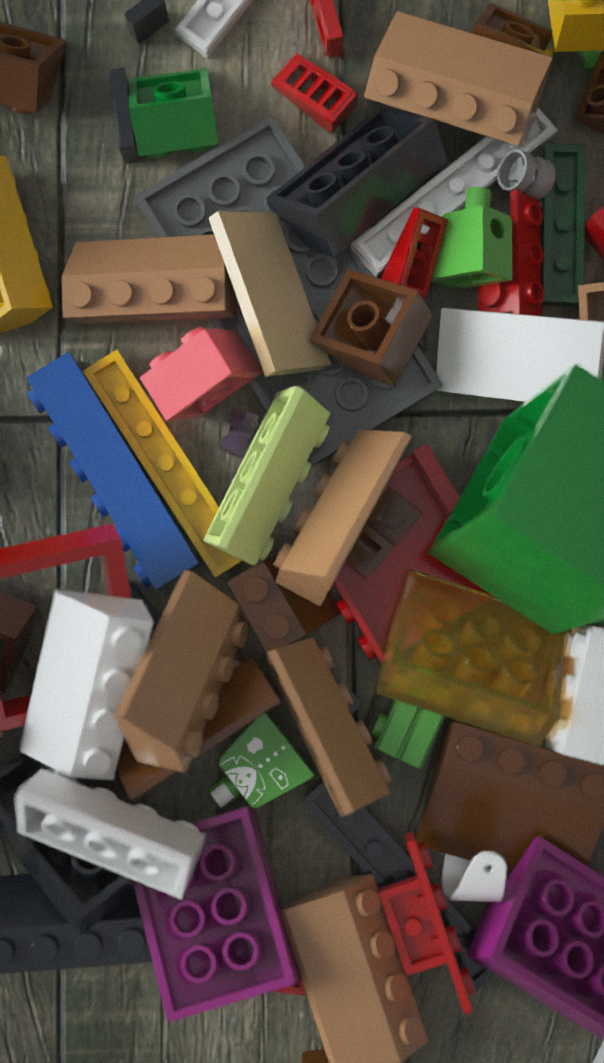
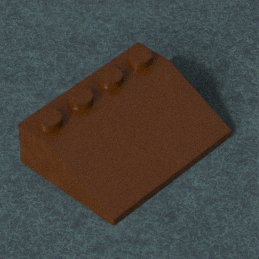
[415,722,604,873]

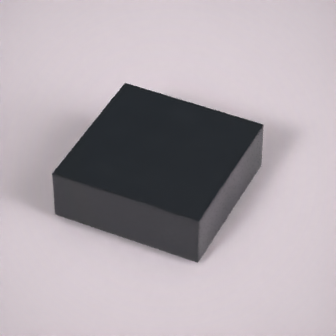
[124,0,169,45]

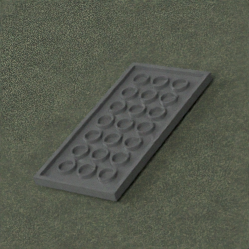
[134,115,443,468]

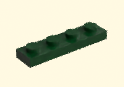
[541,143,586,307]

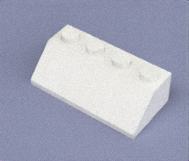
[19,589,153,780]
[16,769,206,900]

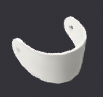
[441,851,507,902]

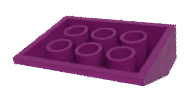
[134,807,302,1023]
[466,836,604,1040]

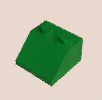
[129,68,219,158]

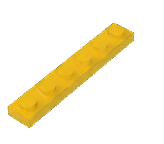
[83,350,243,578]

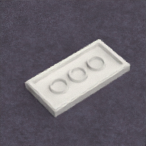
[436,308,604,402]

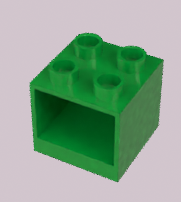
[428,362,604,635]

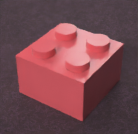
[140,327,263,421]

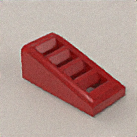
[271,53,358,135]
[381,207,448,300]

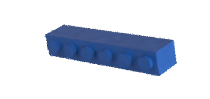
[26,352,202,591]

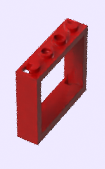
[0,524,131,731]

